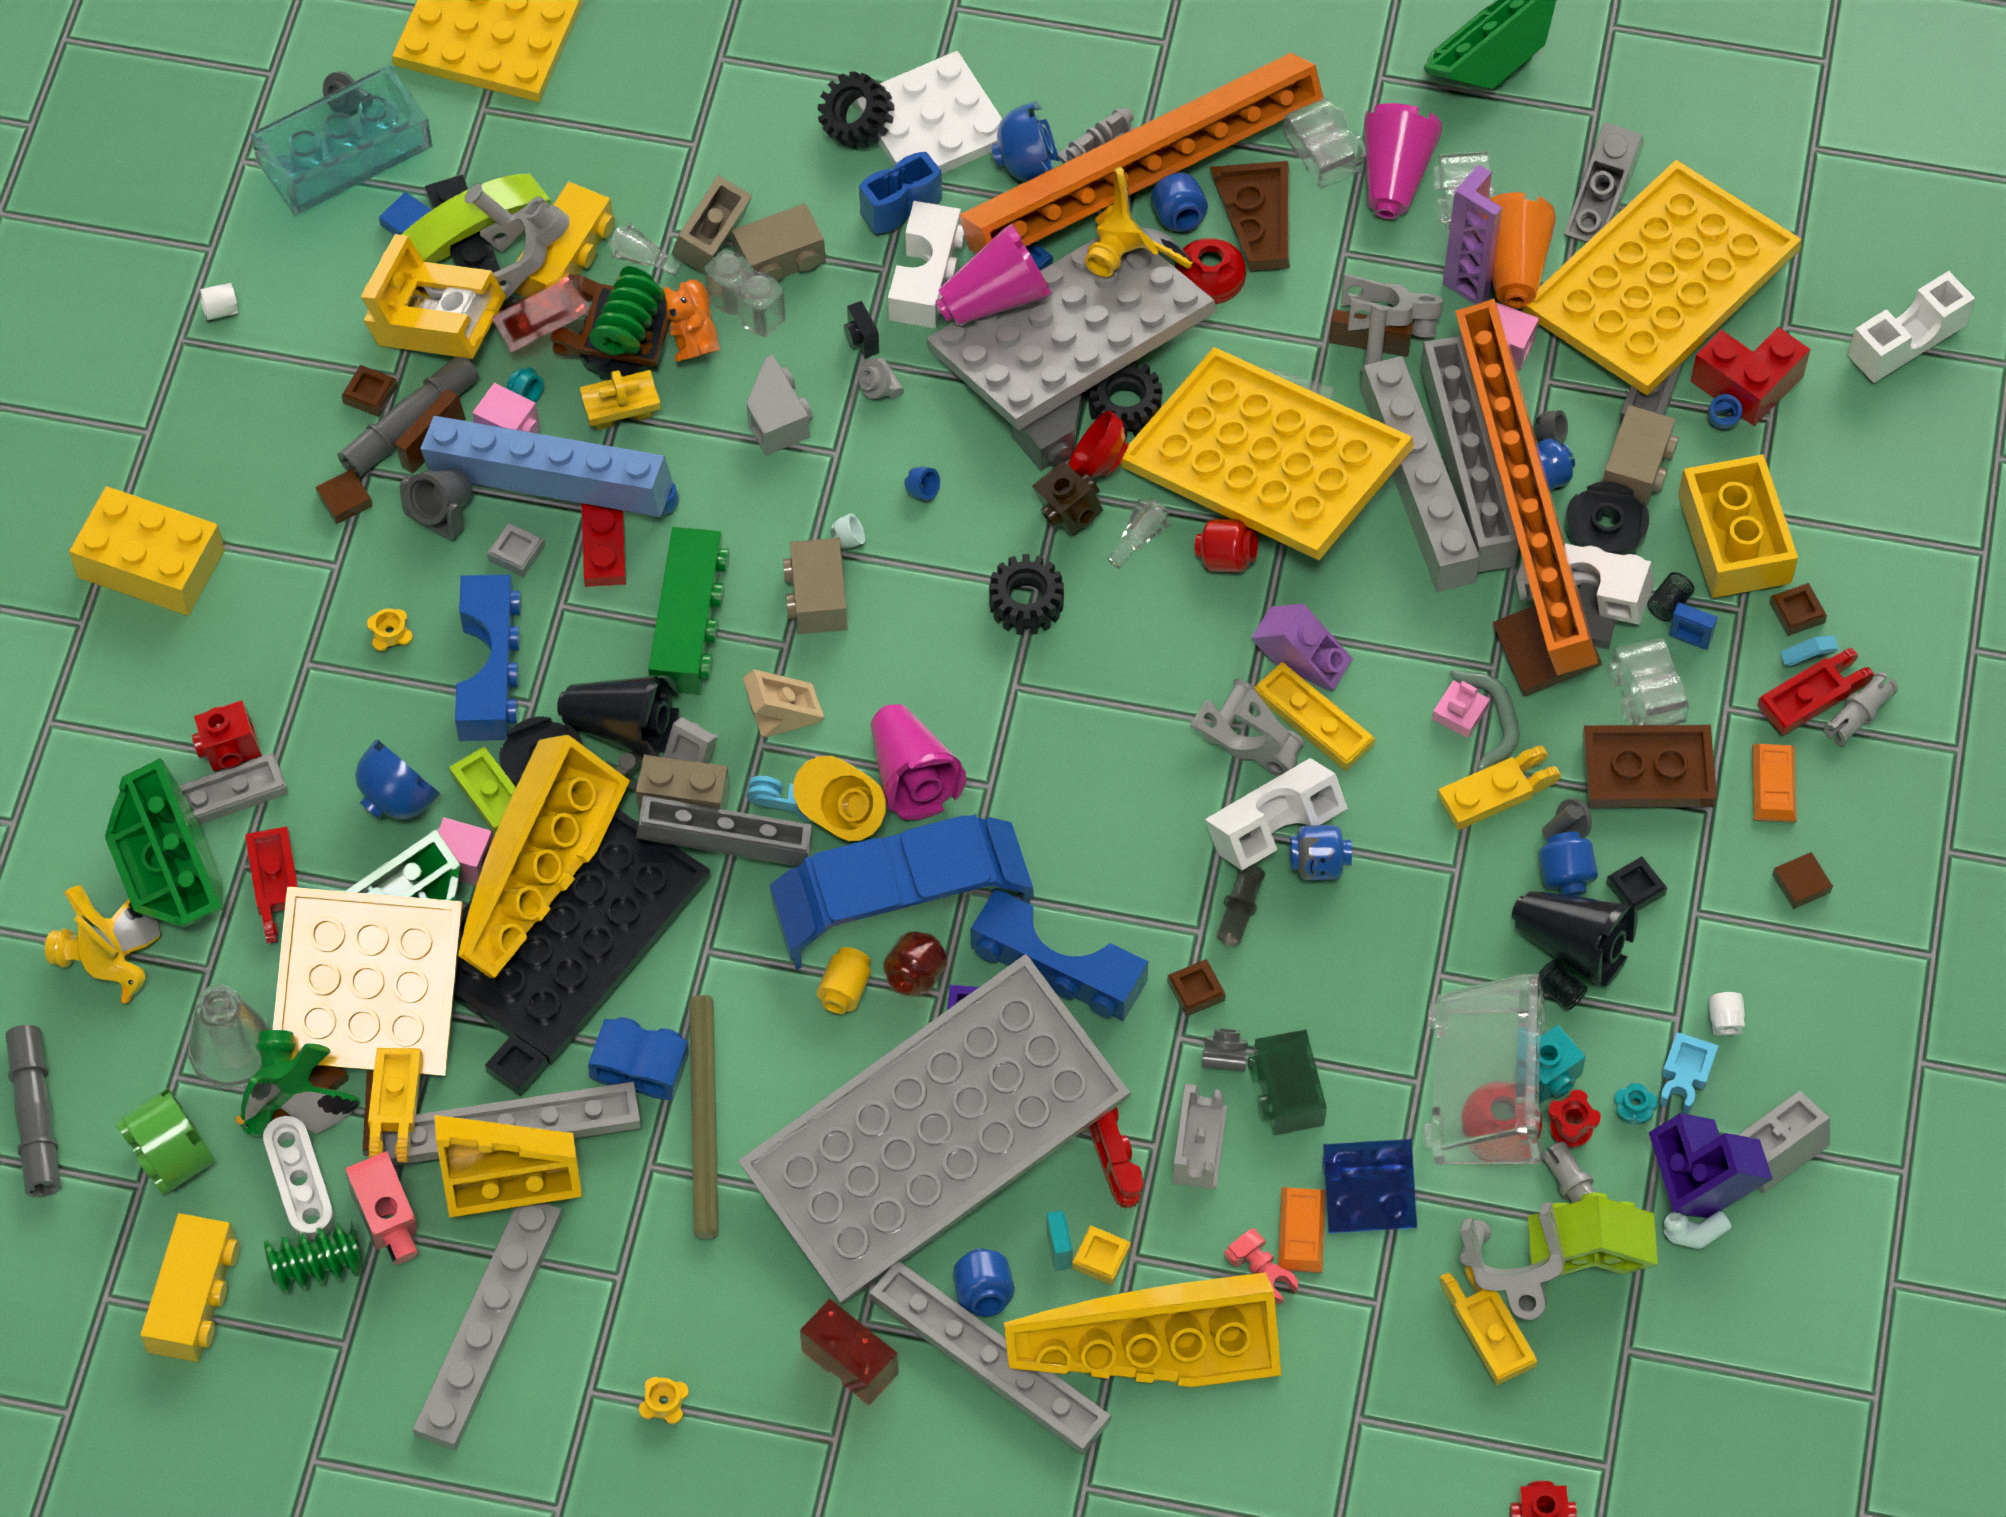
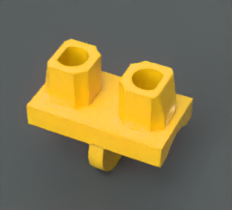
[579,370,661,430]

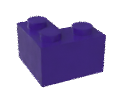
[1649,1113,1773,1218]

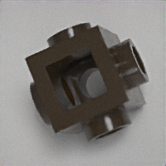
[1032,460,1104,536]

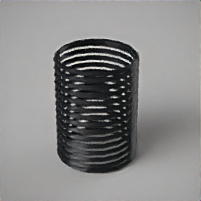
[1647,572,1695,621]
[1535,959,1588,1010]

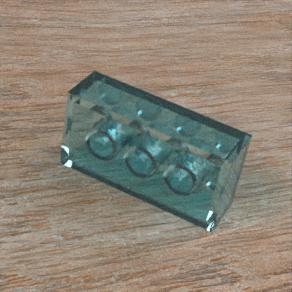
[250,65,433,216]

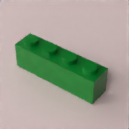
[648,527,730,695]

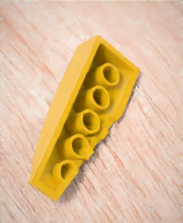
[458,735,630,978]
[1004,1272,1282,1387]

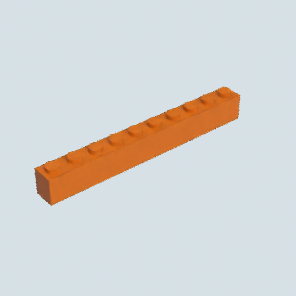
[959,53,1324,254]
[1455,299,1598,676]

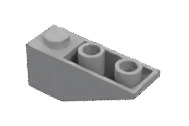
[1564,122,1644,242]

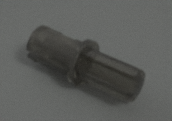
[1216,865,1265,947]

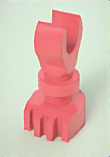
[1224,1228,1298,1305]

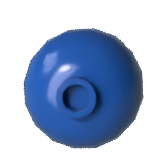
[992,101,1060,182]
[355,739,441,820]

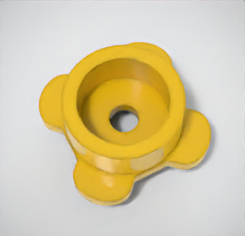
[367,608,413,651]
[639,1377,689,1425]

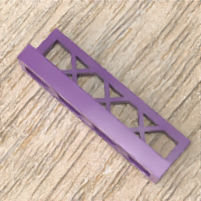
[1443,164,1502,304]

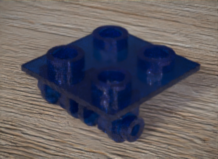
[1322,1139,1417,1233]

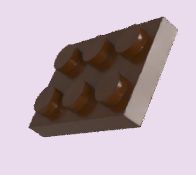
[1582,725,1717,808]

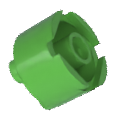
[115,1088,216,1194]

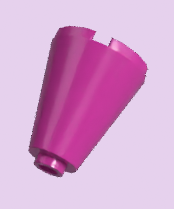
[1364,103,1442,219]
[935,224,1052,325]
[870,704,966,820]

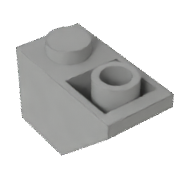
[746,355,813,456]

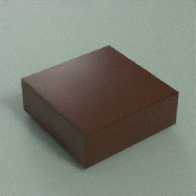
[341,365,398,417]
[315,469,372,524]
[1769,583,1827,636]
[1772,852,1833,909]
[1167,959,1226,1017]

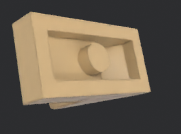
[743,669,824,737]

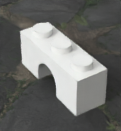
[888,201,966,329]
[1848,271,1975,383]
[1516,544,1654,625]
[1205,758,1348,870]

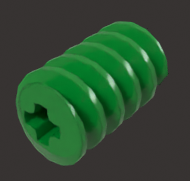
[589,266,665,356]
[264,1220,362,1294]

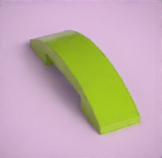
[401,173,551,263]

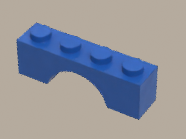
[455,574,521,741]
[971,888,1149,1021]

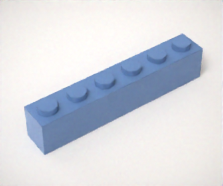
[420,416,673,517]

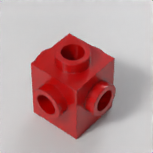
[191,700,262,772]
[1509,1480,1577,1517]

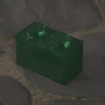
[1248,1029,1327,1136]

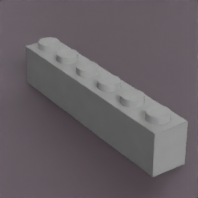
[1420,336,1519,573]
[1361,356,1480,592]

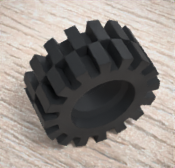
[817,71,895,149]
[1089,361,1162,438]
[989,554,1064,635]

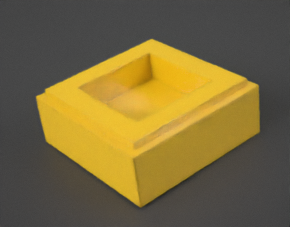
[1072,1225,1131,1286]

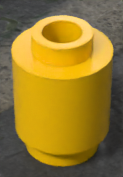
[816,947,871,1014]

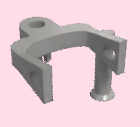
[465,183,570,300]
[1341,273,1443,372]
[1189,679,1304,777]
[1460,1202,1565,1320]

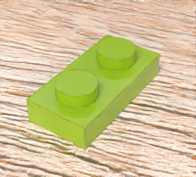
[449,746,516,835]

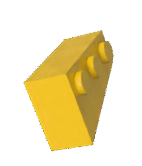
[434,1115,582,1218]

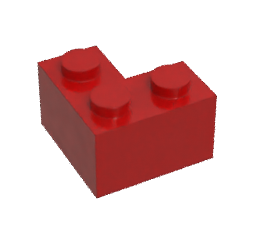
[1690,327,1811,427]

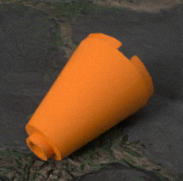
[1485,192,1556,308]

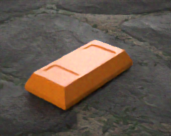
[1752,744,1797,822]
[1278,1187,1326,1273]

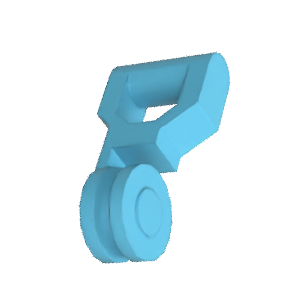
[747,776,813,822]

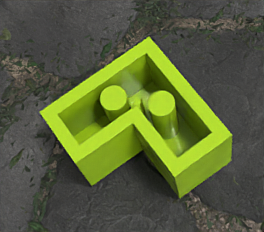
[1528,1192,1658,1276]

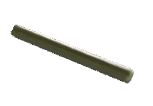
[689,995,718,1239]

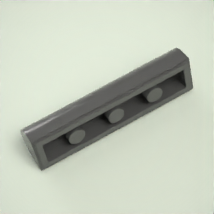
[636,796,812,867]

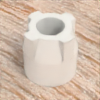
[199,283,238,321]
[1708,992,1745,1037]

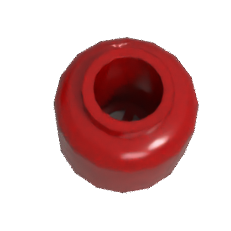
[1195,519,1258,572]

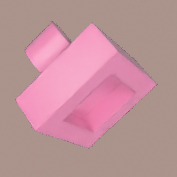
[1432,680,1490,738]

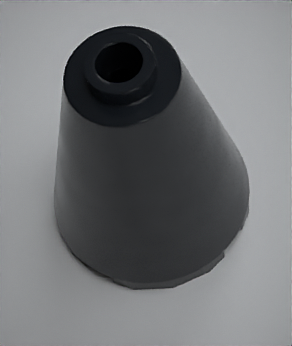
[557,675,679,757]
[1512,890,1638,986]

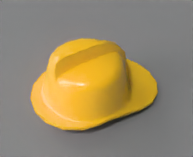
[793,756,886,841]

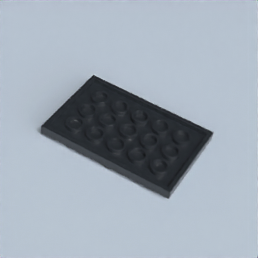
[454,809,711,1065]

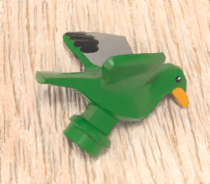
[235,1030,360,1137]

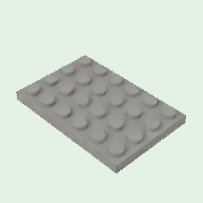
[926,236,1216,431]

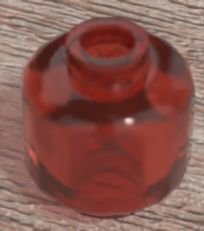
[883,931,947,995]

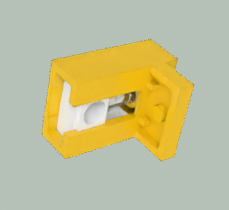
[361,234,506,359]

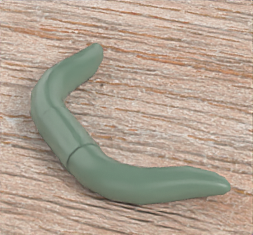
[1450,670,1520,772]

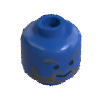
[1290,825,1352,880]

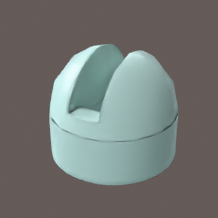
[830,513,865,549]

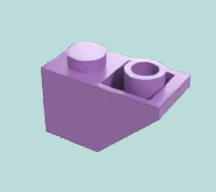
[1251,603,1353,691]

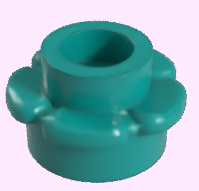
[507,367,544,403]
[1614,1083,1658,1125]

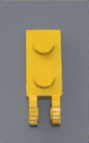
[1437,745,1561,830]
[368,1047,422,1162]
[1439,1265,1537,1386]

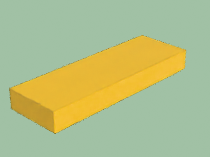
[1254,662,1375,771]

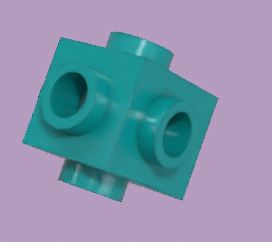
[1513,1025,1586,1103]

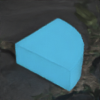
[1780,635,1839,666]

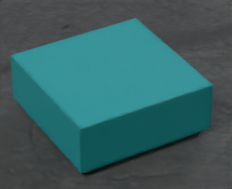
[1047,1210,1073,1271]

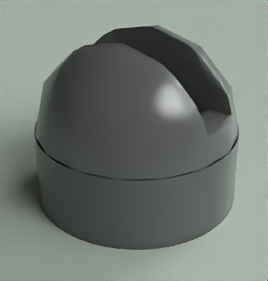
[1534,410,1568,443]

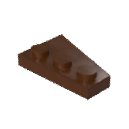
[1210,161,1290,271]

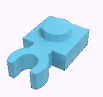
[1660,1032,1718,1114]

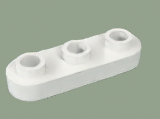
[263,1116,334,1240]

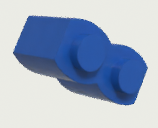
[859,152,942,234]
[588,1017,689,1100]

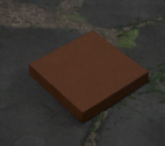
[1493,605,1602,697]

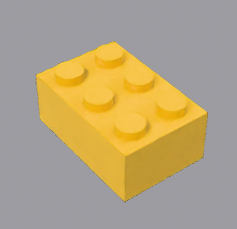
[1678,454,1798,598]
[69,486,225,616]

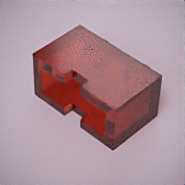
[491,272,591,353]
[799,1298,899,1405]

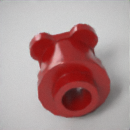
[1548,1089,1601,1148]

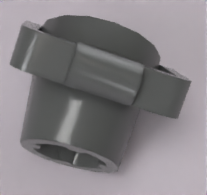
[400,468,472,540]

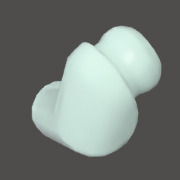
[1664,1211,1732,1249]

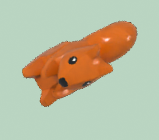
[664,279,720,362]

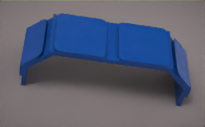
[770,814,1034,969]

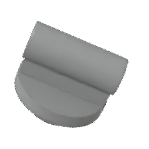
[858,358,904,399]

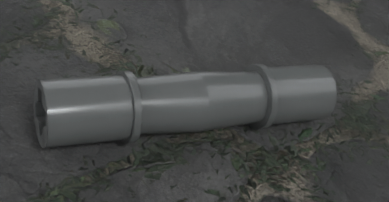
[337,356,479,478]
[5,1025,61,1197]

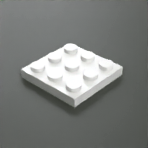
[854,50,1002,174]

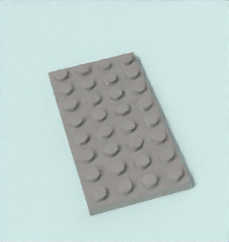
[738,954,1131,1305]

